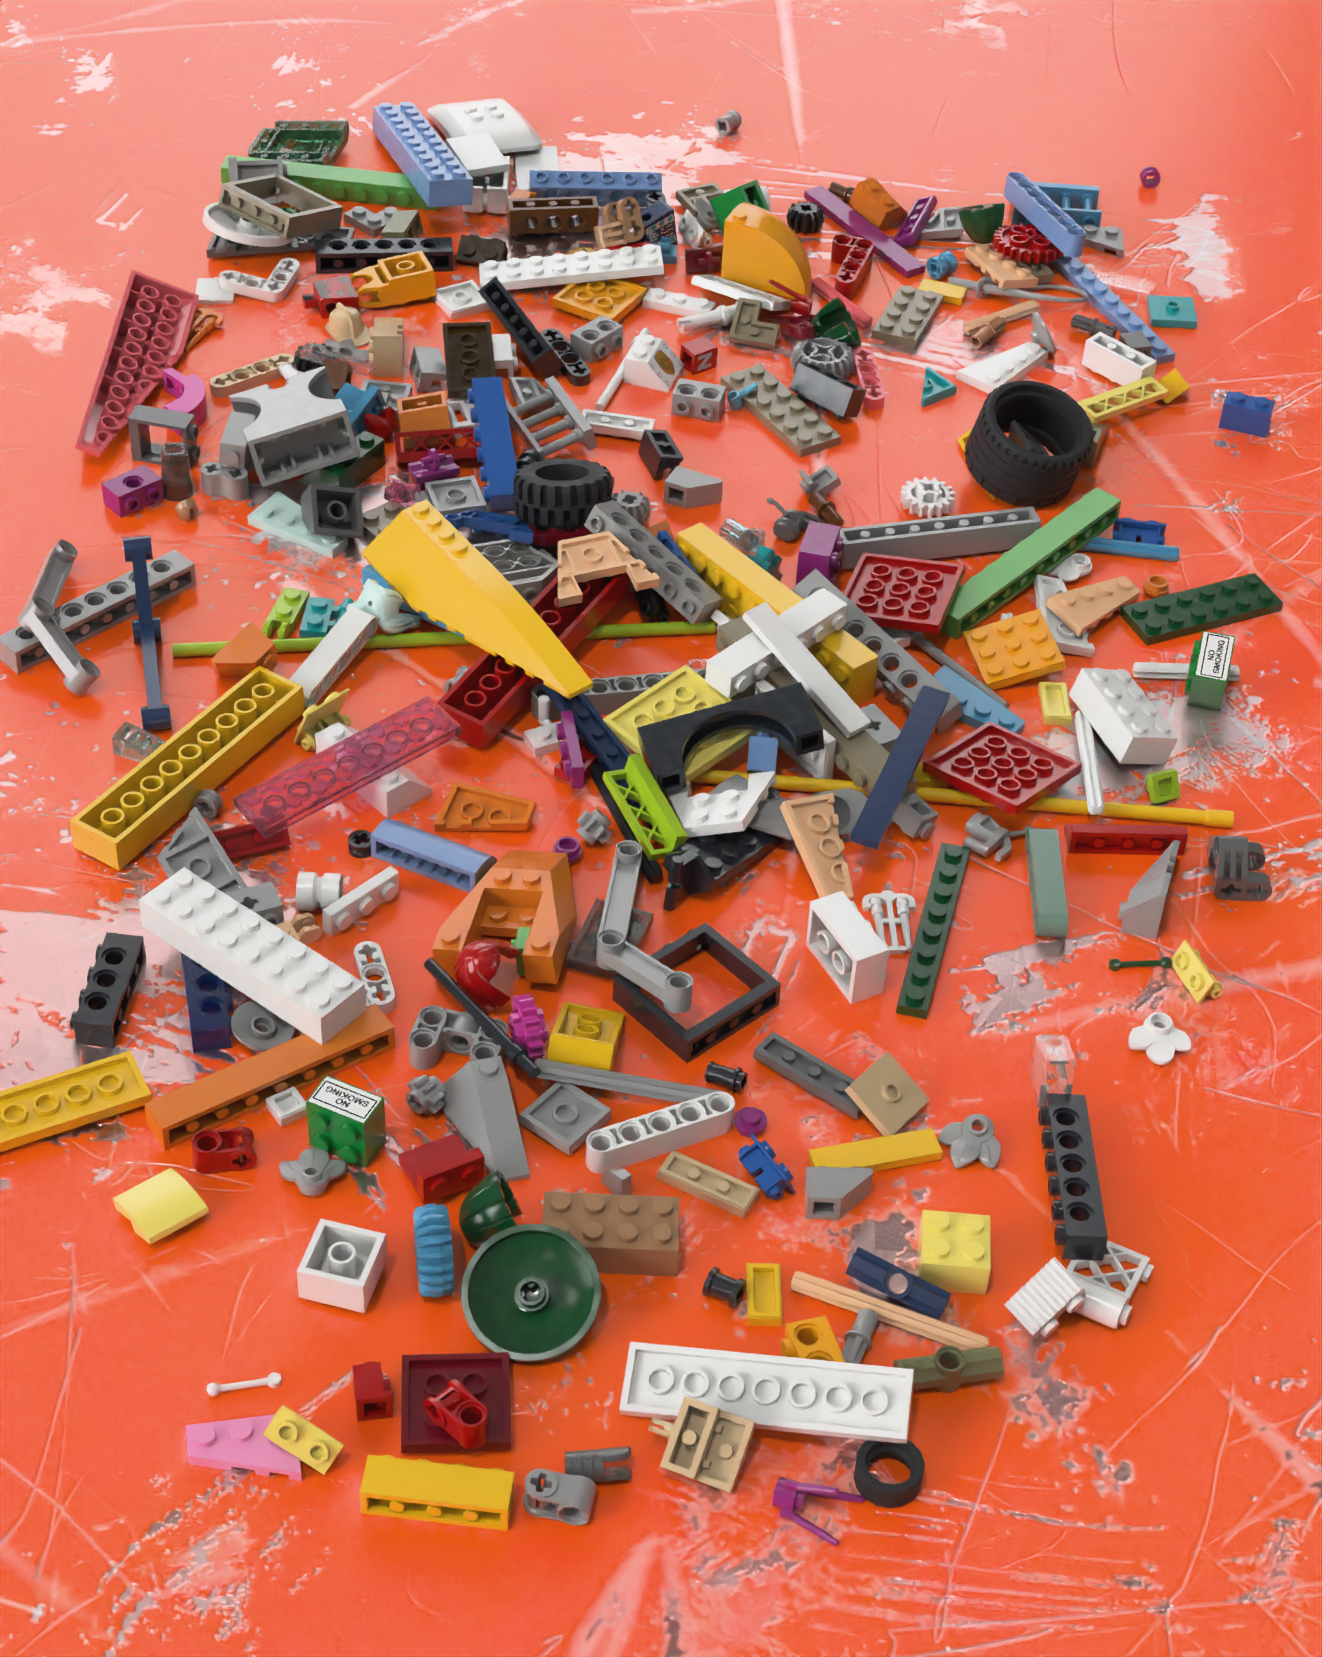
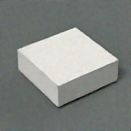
[265,1086,307,1127]

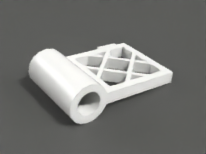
[1067,1240,1154,1330]

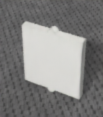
[195,277,235,305]

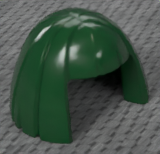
[958,203,1005,244]
[811,297,861,349]
[458,1170,522,1248]

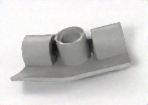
[709,774,793,840]

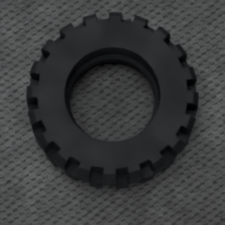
[513,458,612,529]

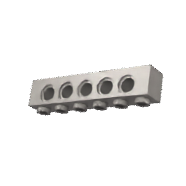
[584,500,723,625]

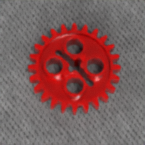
[992,223,1064,264]

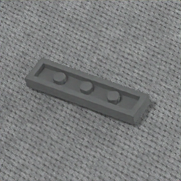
[753,1032,863,1120]

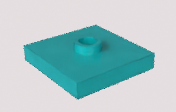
[1146,295,1198,329]

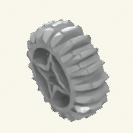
[790,336,855,379]

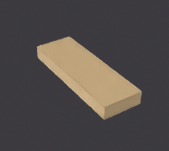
[656,1150,760,1219]

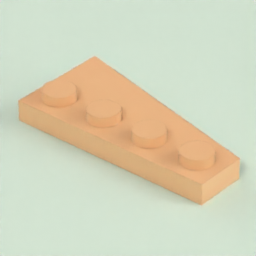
[964,244,1039,289]

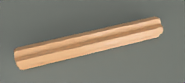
[963,299,1040,336]

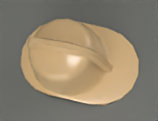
[325,302,370,347]

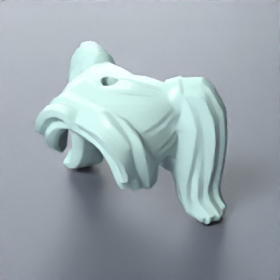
[346,578,421,634]

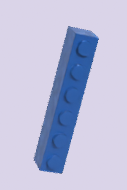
[467,377,517,512]

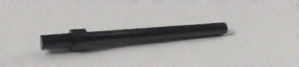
[424,958,541,1078]

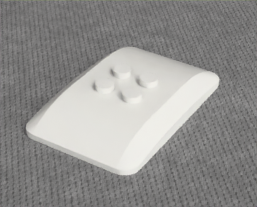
[427,98,542,153]

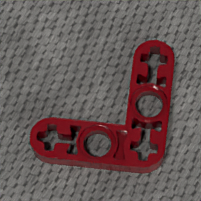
[780,314,816,339]

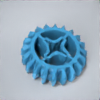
[413,1203,454,1298]

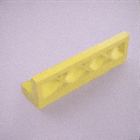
[1077,376,1169,423]

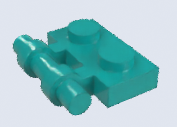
[299,597,353,638]

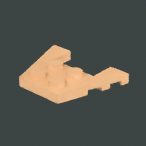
[558,531,660,607]

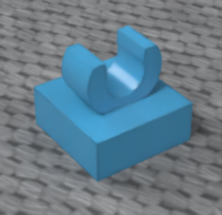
[654,237,677,264]

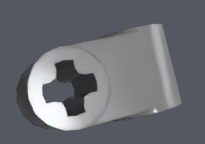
[523,1468,596,1526]

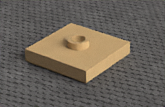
[844,1051,930,1136]

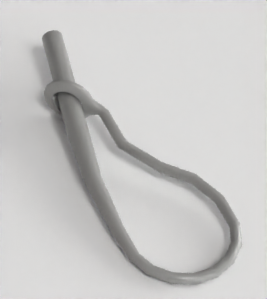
[948,276,1089,303]

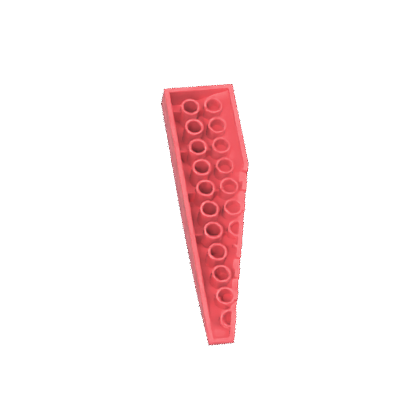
[75,270,199,457]

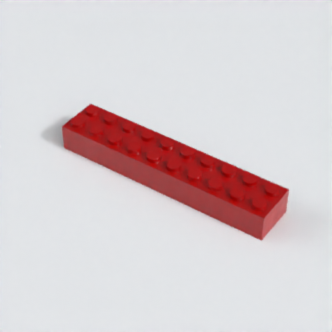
[436,573,630,750]

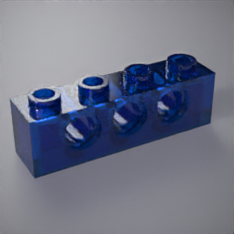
[181,952,234,1053]

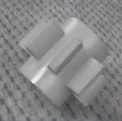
[577,809,612,845]
[406,1074,446,1116]

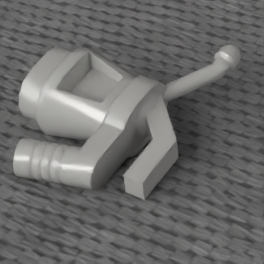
[963,812,1033,862]

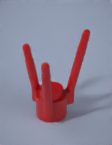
[765,279,813,319]

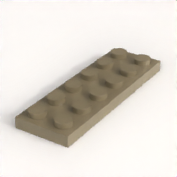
[720,364,841,458]

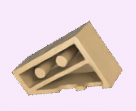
[369,318,404,377]

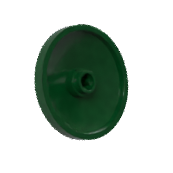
[461,1224,601,1364]

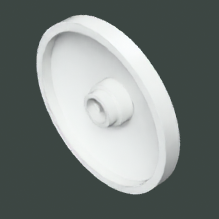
[202,202,293,247]

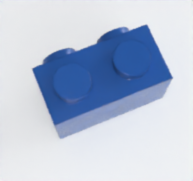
[1218,391,1275,438]

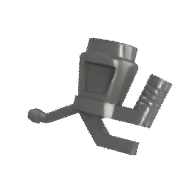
[766,497,820,541]

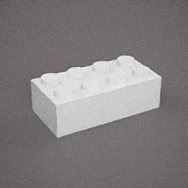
[1069,668,1179,765]

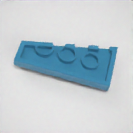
[933,665,1026,735]

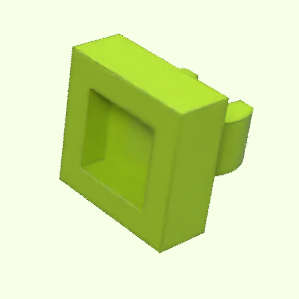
[1145,768,1180,804]

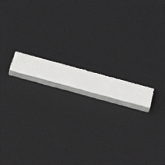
[742,602,871,738]

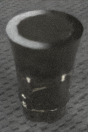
[160,442,196,501]

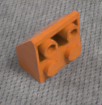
[396,391,454,452]

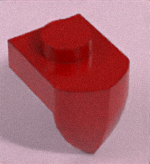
[364,406,396,439]

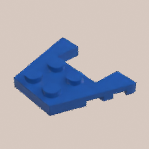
[445,510,534,544]

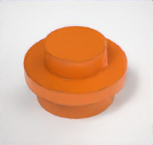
[1143,574,1170,598]

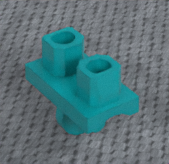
[747,544,783,581]

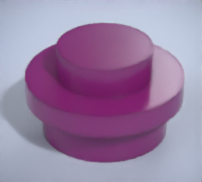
[553,836,582,863]
[734,1107,767,1138]

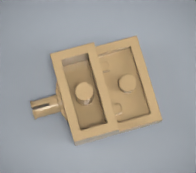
[649,1396,756,1493]

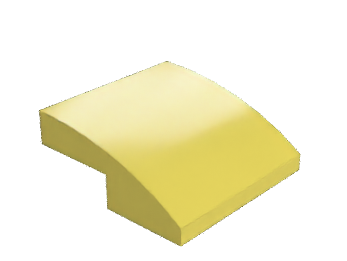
[112,1168,209,1245]

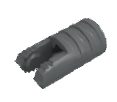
[564,1446,632,1483]

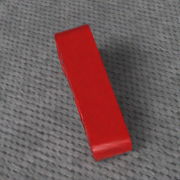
[831,234,874,301]

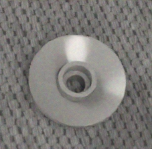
[1030,311,1056,354]
[231,1001,295,1051]

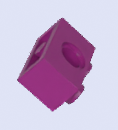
[101,464,164,518]

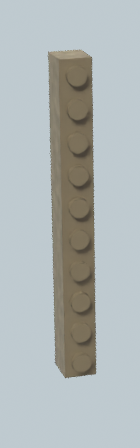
[715,616,917,797]

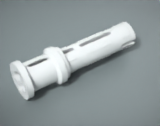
[677,301,738,333]

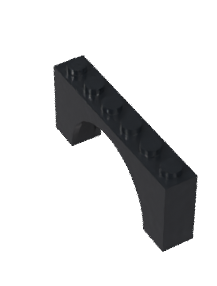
[637,682,824,794]

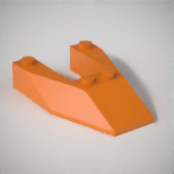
[432,850,577,984]

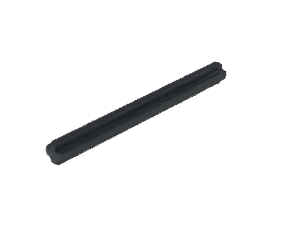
[590,763,663,884]

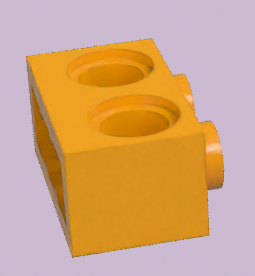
[780,1315,845,1362]

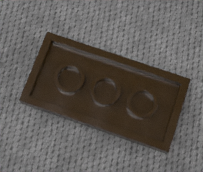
[442,322,496,398]

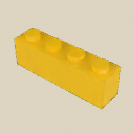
[359,1455,514,1531]

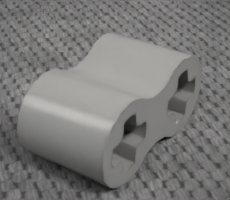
[200,462,249,501]

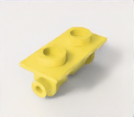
[1171,940,1223,1004]
[263,1405,344,1475]

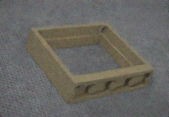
[218,173,343,240]

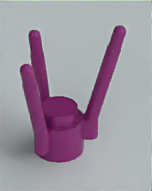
[772,1477,865,1546]

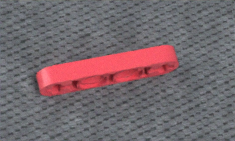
[853,348,885,410]

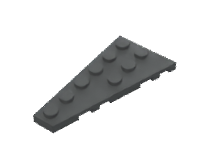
[206,226,355,258]

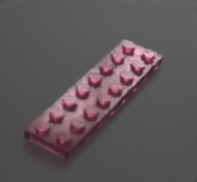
[233,695,462,839]

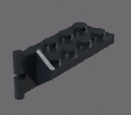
[663,827,783,911]

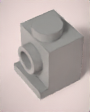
[890,793,939,839]

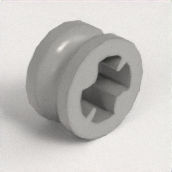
[193,789,223,818]

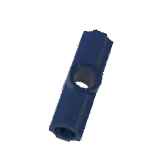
[845,1247,952,1320]

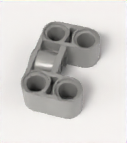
[408,1005,508,1070]

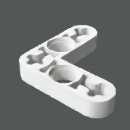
[219,258,300,303]
[354,941,396,1015]

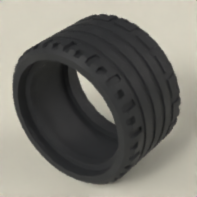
[964,381,1094,508]

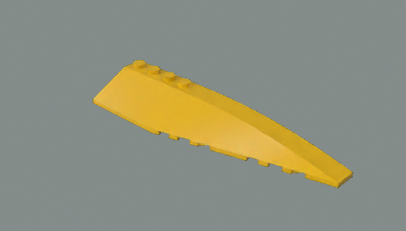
[362,499,594,699]

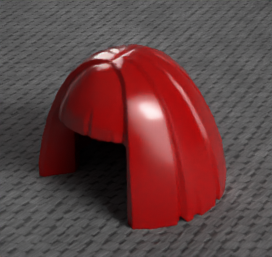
[454,939,520,1011]

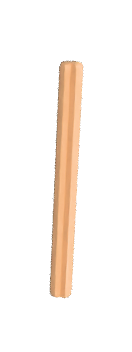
[791,1271,989,1351]

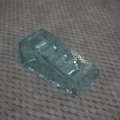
[112,722,166,762]

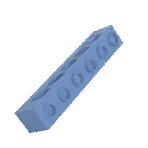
[529,170,662,207]

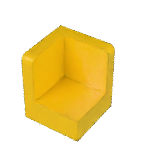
[1158,368,1190,404]

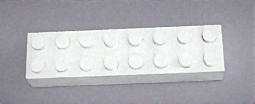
[139,867,366,1045]

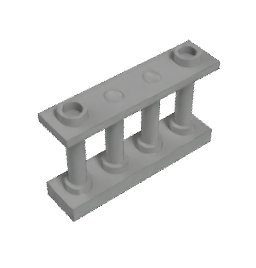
[505,376,598,460]

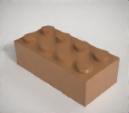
[542,1191,680,1277]

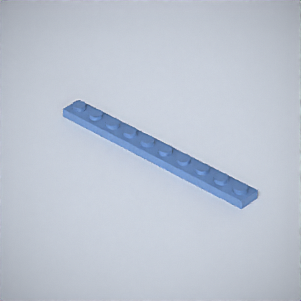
[1048,254,1175,365]

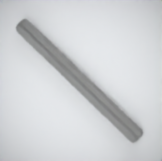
[535,1058,723,1103]

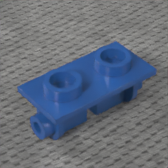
[1112,517,1167,545]
[738,1133,796,1200]

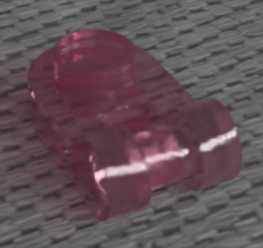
[384,479,420,503]

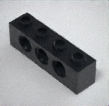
[70,932,146,1048]

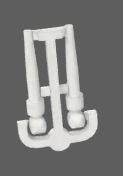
[862,890,916,954]

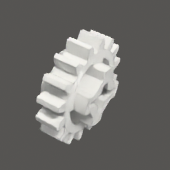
[900,476,955,518]

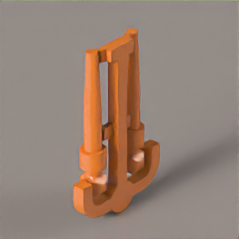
[184,307,223,352]

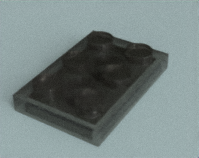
[565,898,654,980]

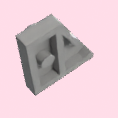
[1079,224,1124,258]
[508,377,554,413]

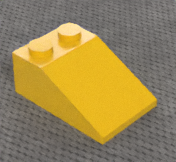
[547,1002,625,1071]

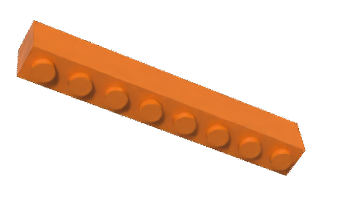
[144,1003,395,1151]

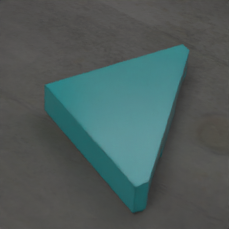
[921,366,957,407]

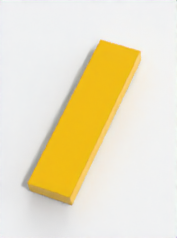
[807,1128,943,1172]

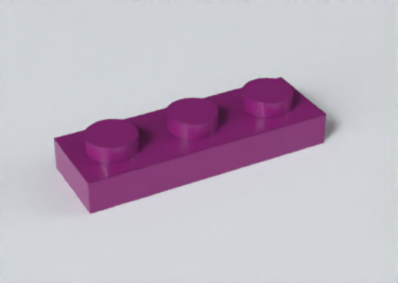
[556,711,584,789]

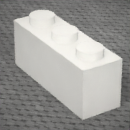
[1082,332,1157,386]

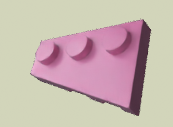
[185,1414,302,1481]

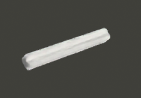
[1132,662,1240,681]

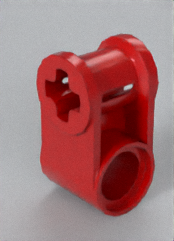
[192,1126,257,1174]
[423,1379,489,1449]

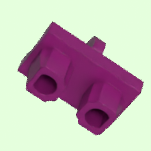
[408,448,460,491]

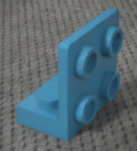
[334,383,386,437]

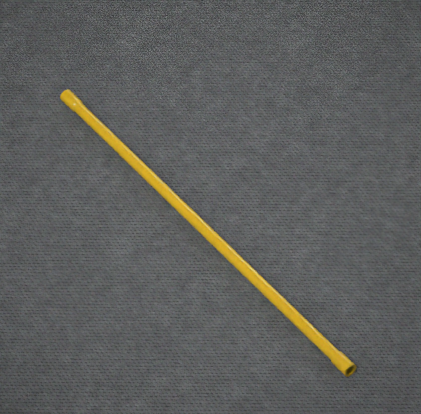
[690,769,1234,828]

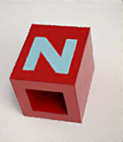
[680,336,718,376]

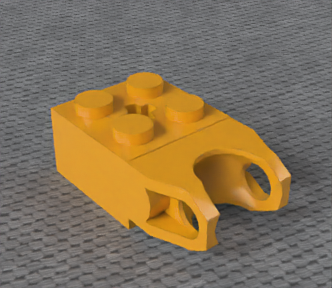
[350,250,437,308]

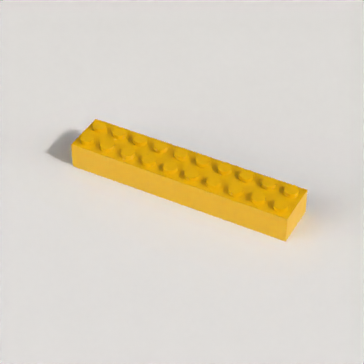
[676,522,879,706]
[70,666,305,870]

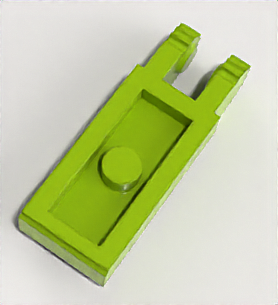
[262,587,310,639]

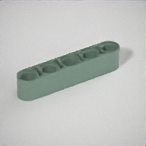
[1025,828,1068,938]

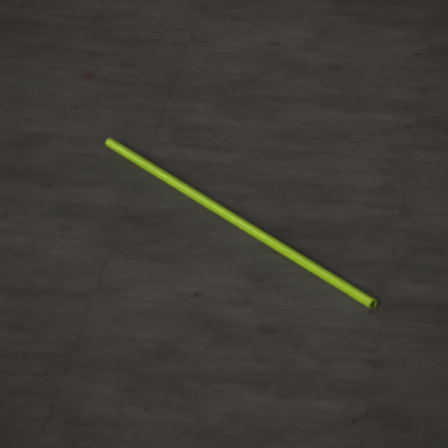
[172,620,715,657]

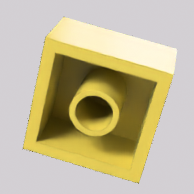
[918,1209,991,1295]

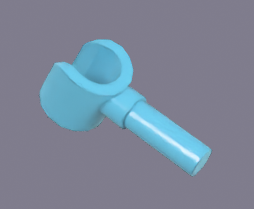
[727,382,758,410]

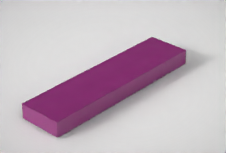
[893,195,938,247]

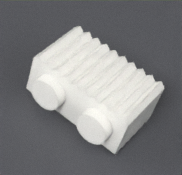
[1004,1257,1086,1339]

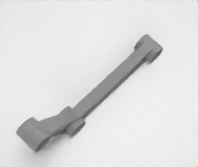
[17,539,101,695]
[596,840,694,1014]

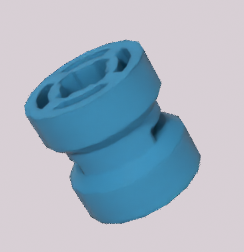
[926,251,958,279]

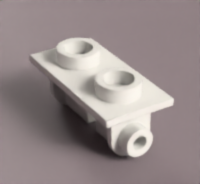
[677,209,713,248]

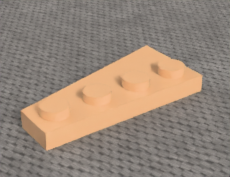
[1045,576,1141,637]
[779,793,854,901]

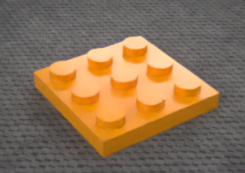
[552,279,648,322]
[963,609,1066,691]

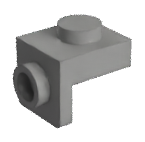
[798,464,842,496]

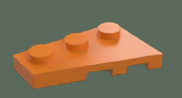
[434,781,537,832]

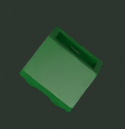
[709,180,770,234]

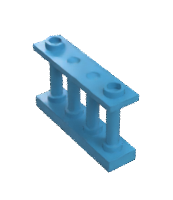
[1010,181,1102,227]

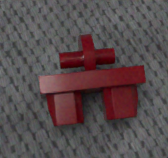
[685,246,723,273]

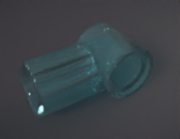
[719,518,765,557]

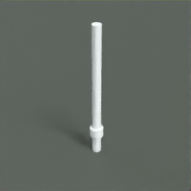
[595,328,651,411]

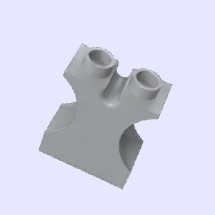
[229,366,360,487]

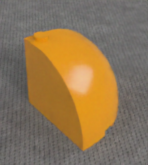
[721,202,812,300]

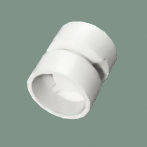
[296,871,343,911]

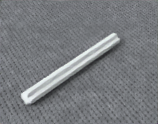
[1074,710,1105,815]

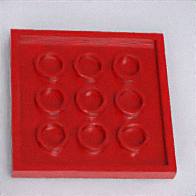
[843,552,965,634]
[922,721,1082,816]

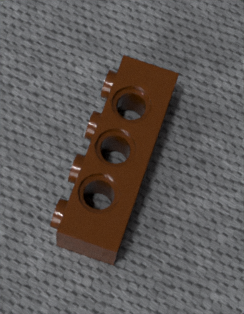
[507,196,599,235]

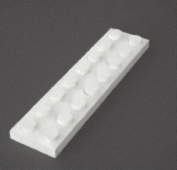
[479,244,664,290]
[619,1342,914,1444]

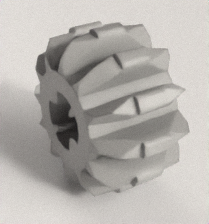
[612,490,651,526]

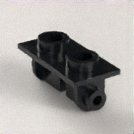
[635,588,670,623]

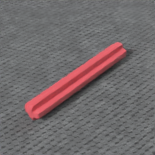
[811,277,873,329]

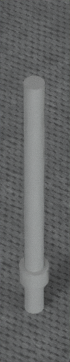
[905,630,1009,709]

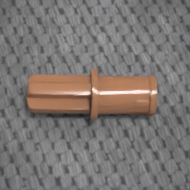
[969,316,1006,349]

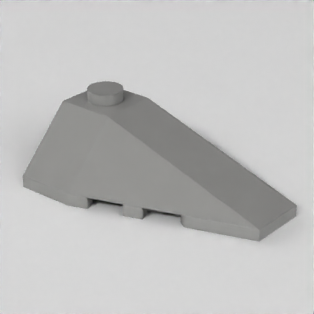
[1117,840,1180,940]
[441,1056,530,1182]

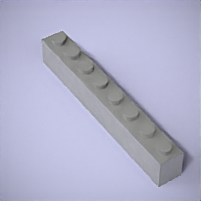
[838,506,1041,570]

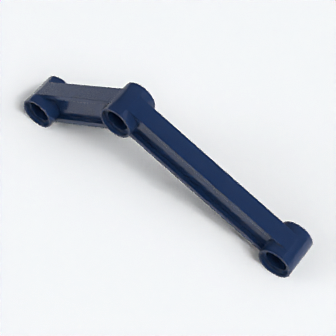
[123,535,172,732]

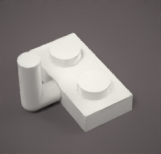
[524,695,580,757]

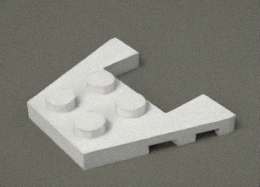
[666,771,777,838]

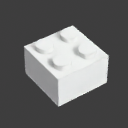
[297,1219,387,1313]

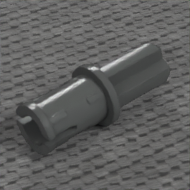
[1070,314,1117,338]

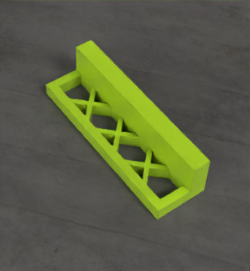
[602,753,688,861]

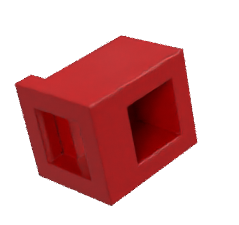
[352,1361,393,1422]

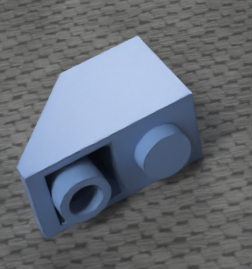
[747,732,778,773]

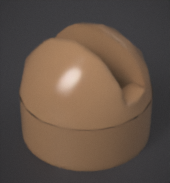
[175,499,198,521]

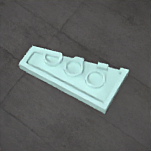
[247,491,348,559]

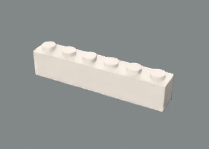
[705,587,847,698]

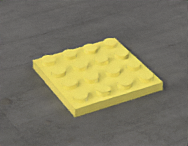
[603,665,763,782]

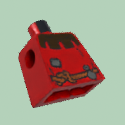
[302,274,359,319]

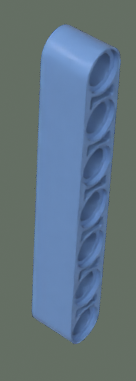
[1003,172,1086,257]

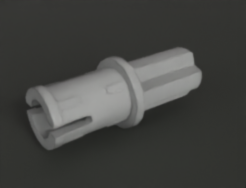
[841,1308,879,1364]

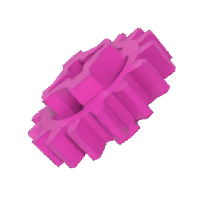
[508,994,548,1062]

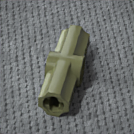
[893,1345,1004,1392]

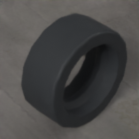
[853,1440,925,1508]

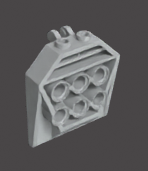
[473,539,558,605]

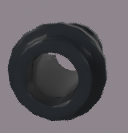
[704,1061,748,1093]

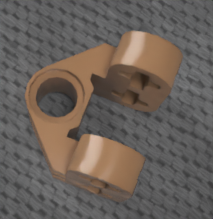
[593,197,644,250]

